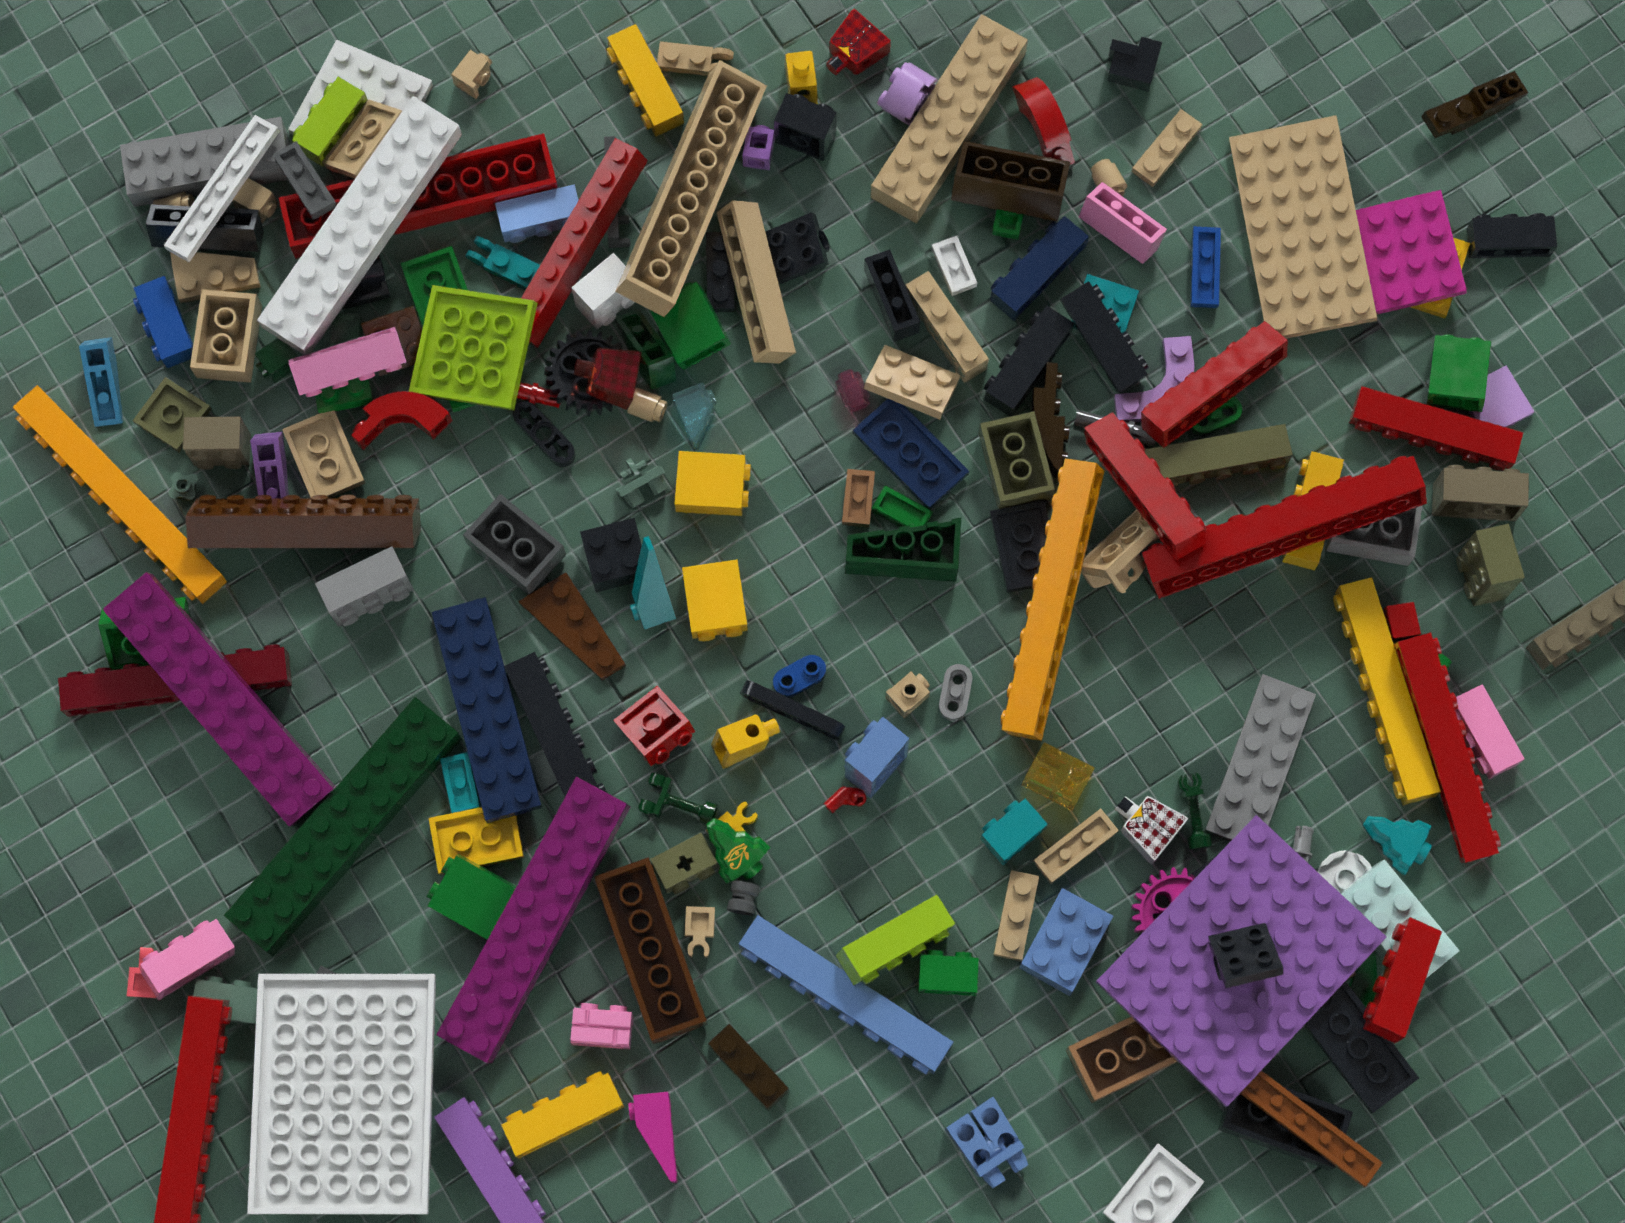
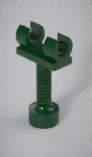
[638,772,718,824]
[1177,772,1212,849]

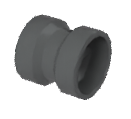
[727,881,760,916]

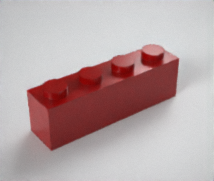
[1363,917,1442,1043]

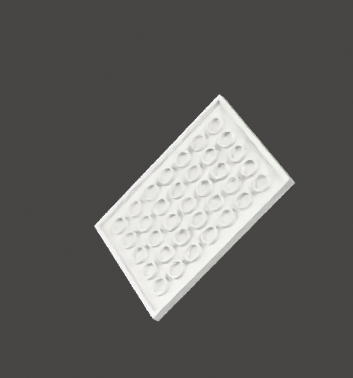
[247,974,436,1214]

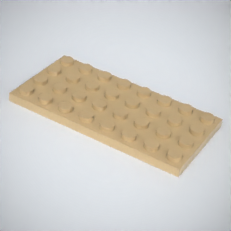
[1229,115,1377,339]

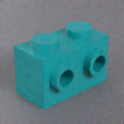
[980,798,1048,865]

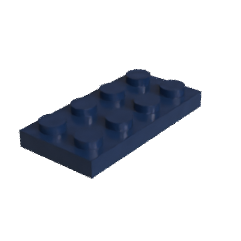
[853,399,969,509]

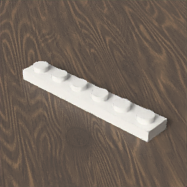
[164,115,280,262]

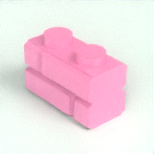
[570,1003,633,1050]

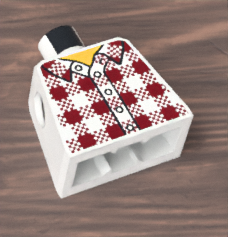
[1115,796,1188,865]

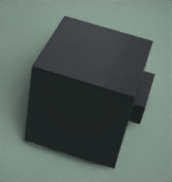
[1108,37,1162,92]

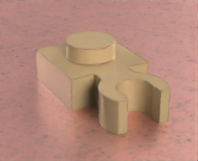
[685,906,715,958]

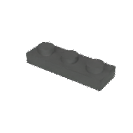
[273,141,337,220]

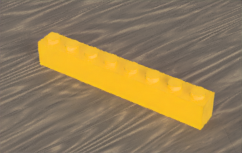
[1333,577,1441,805]

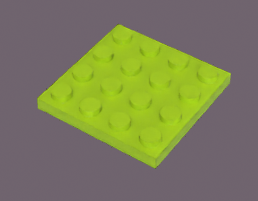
[409,285,538,410]

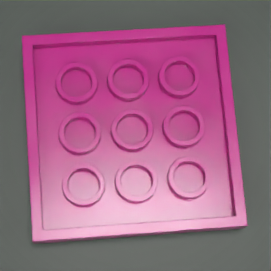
[1356,190,1467,315]

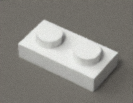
[931,236,977,296]

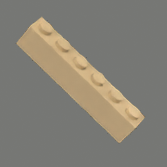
[717,200,796,364]

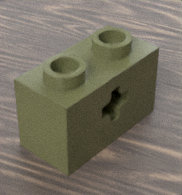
[650,833,718,894]

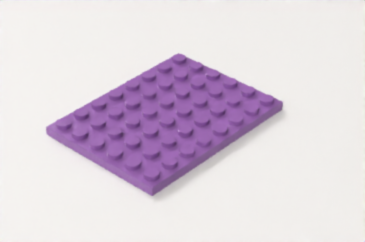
[1096,815,1386,1107]

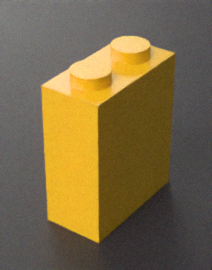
[675,451,751,516]
[682,559,748,641]

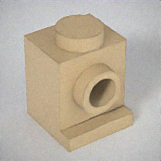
[452,50,492,99]
[885,672,930,718]

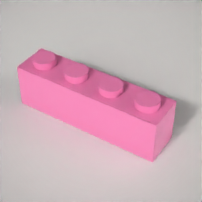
[288,327,406,397]

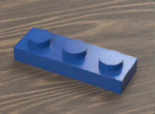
[1190,226,1221,308]

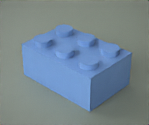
[844,717,910,798]
[1019,888,1113,996]

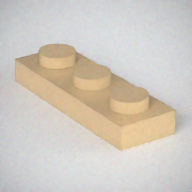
[1131,109,1202,187]
[1033,808,1119,884]
[993,870,1039,962]

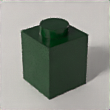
[255,338,298,383]

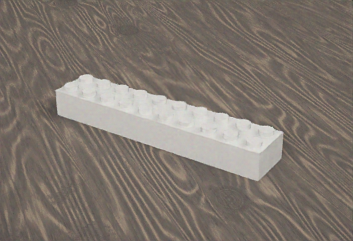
[257,96,462,355]

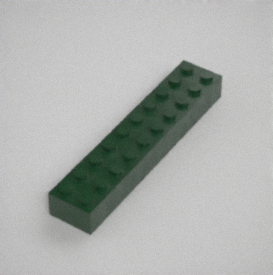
[223,697,462,957]

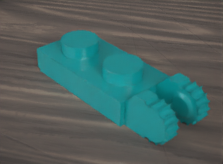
[466,236,540,290]

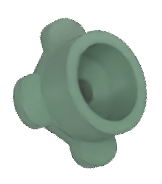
[169,472,198,501]

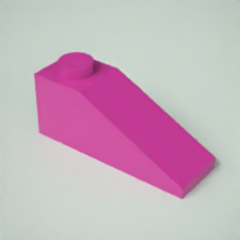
[629,1092,678,1183]

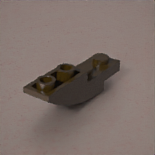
[1421,71,1529,138]
[1032,362,1070,477]

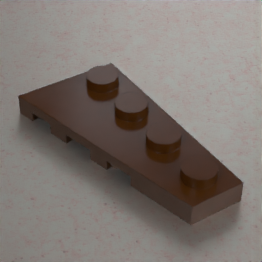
[518,572,626,681]

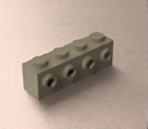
[1526,580,1625,670]

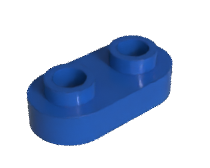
[773,655,826,698]

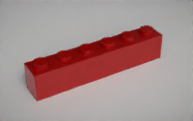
[1141,321,1288,448]
[1349,386,1524,471]
[1084,412,1206,560]

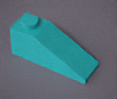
[630,536,676,630]

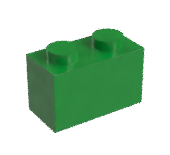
[918,950,979,996]

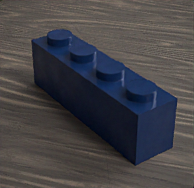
[990,216,1089,321]

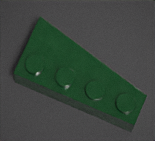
[845,518,961,582]

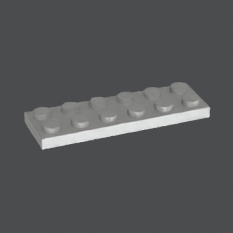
[1204,674,1316,842]

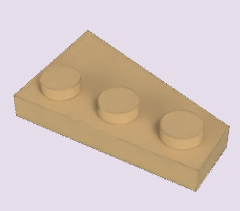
[170,252,261,303]

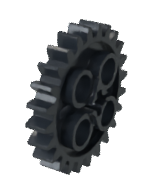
[544,330,634,416]

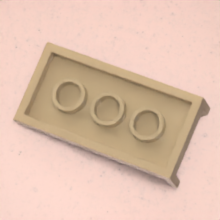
[1081,509,1159,593]

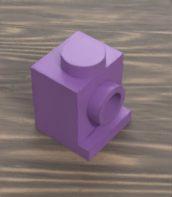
[742,125,774,170]

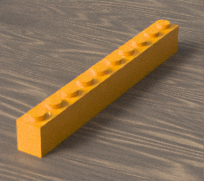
[13,385,227,605]
[1001,458,1104,741]

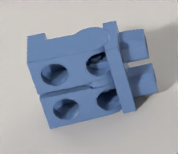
[945,1097,1029,1188]

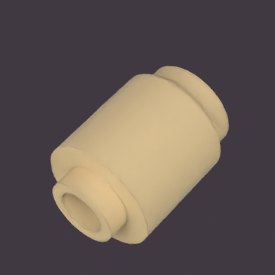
[1091,159,1127,196]
[624,388,668,422]

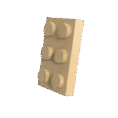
[322,99,402,179]
[864,345,961,419]
[282,411,366,498]

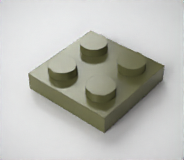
[132,377,212,453]

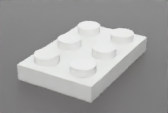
[1102,1143,1205,1223]

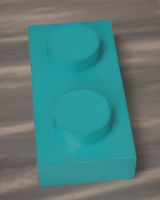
[440,752,480,813]

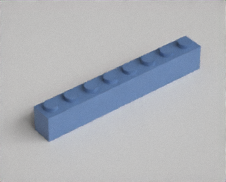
[739,915,953,1075]

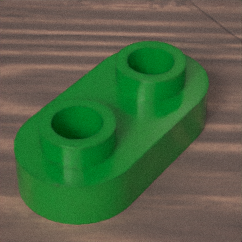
[1190,397,1242,436]

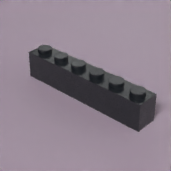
[504,652,607,797]

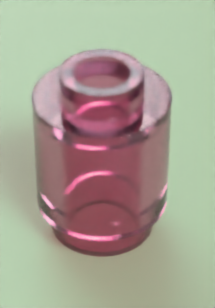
[835,369,870,412]

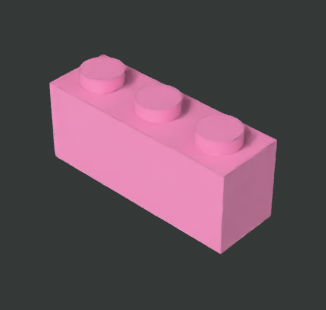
[1079,182,1167,264]
[1455,684,1525,779]
[140,919,235,1000]

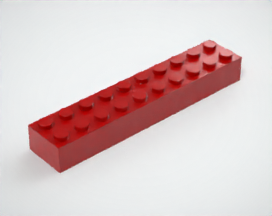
[279,133,558,259]
[1142,455,1427,599]

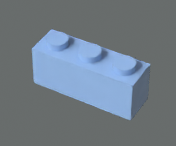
[495,184,578,243]

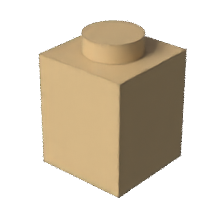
[232,178,277,224]

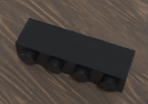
[146,204,264,252]
[1060,281,1149,394]
[984,305,1074,417]

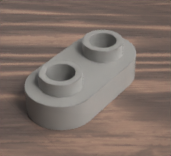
[939,664,973,721]

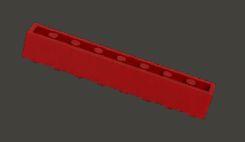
[521,138,648,348]
[1394,632,1501,863]
[154,996,232,1223]

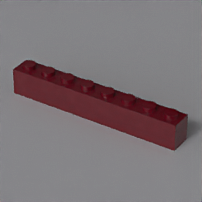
[58,644,292,717]

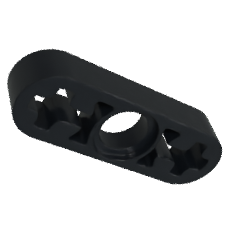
[512,401,575,467]

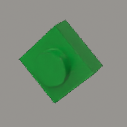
[992,209,1023,240]

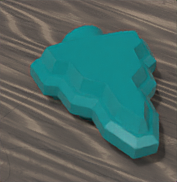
[1362,816,1432,875]

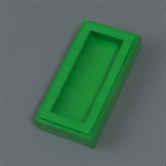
[871,486,933,527]

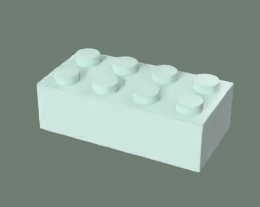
[1341,859,1459,978]

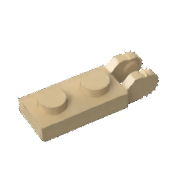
[657,41,734,76]

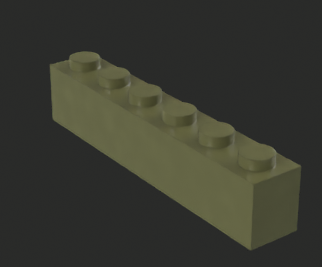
[1145,424,1293,487]

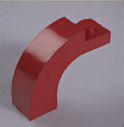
[1013,77,1075,165]
[351,391,452,450]

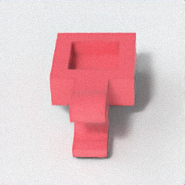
[127,947,157,999]

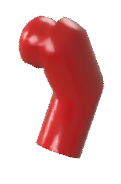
[823,786,867,814]

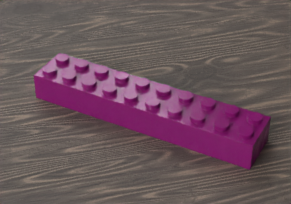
[102,572,336,827]
[436,777,631,1063]

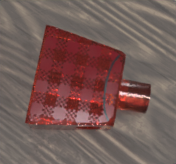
[573,348,642,410]

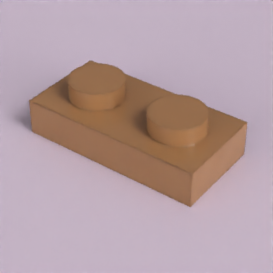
[842,469,875,528]

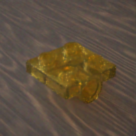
[1021,742,1095,811]

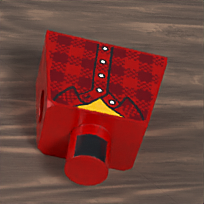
[826,8,891,75]

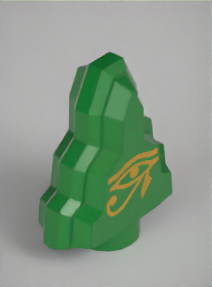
[706,818,770,884]

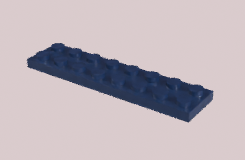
[432,597,542,823]

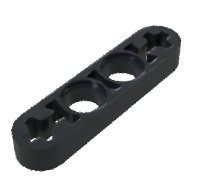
[740,680,845,740]

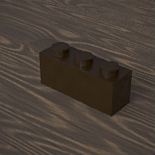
[708,1024,789,1111]

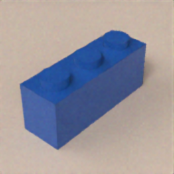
[133,276,193,368]

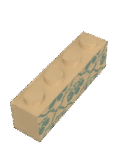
[905,271,989,383]

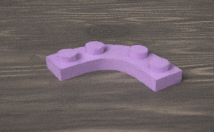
[1114,336,1194,423]

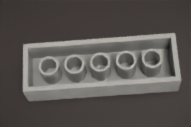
[120,117,289,207]

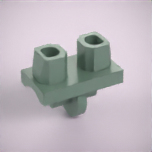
[615,458,667,508]

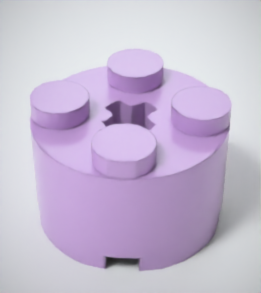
[877,62,938,126]

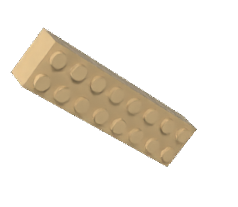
[871,14,1028,224]

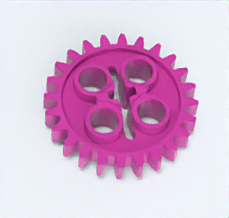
[1131,867,1193,933]

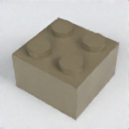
[183,416,251,470]

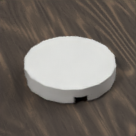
[1317,851,1372,893]

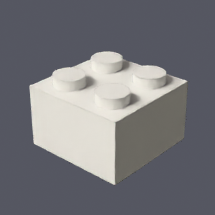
[571,253,635,329]

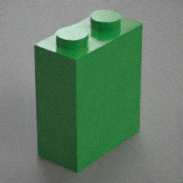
[650,282,731,370]
[1426,334,1491,412]
[426,854,517,940]

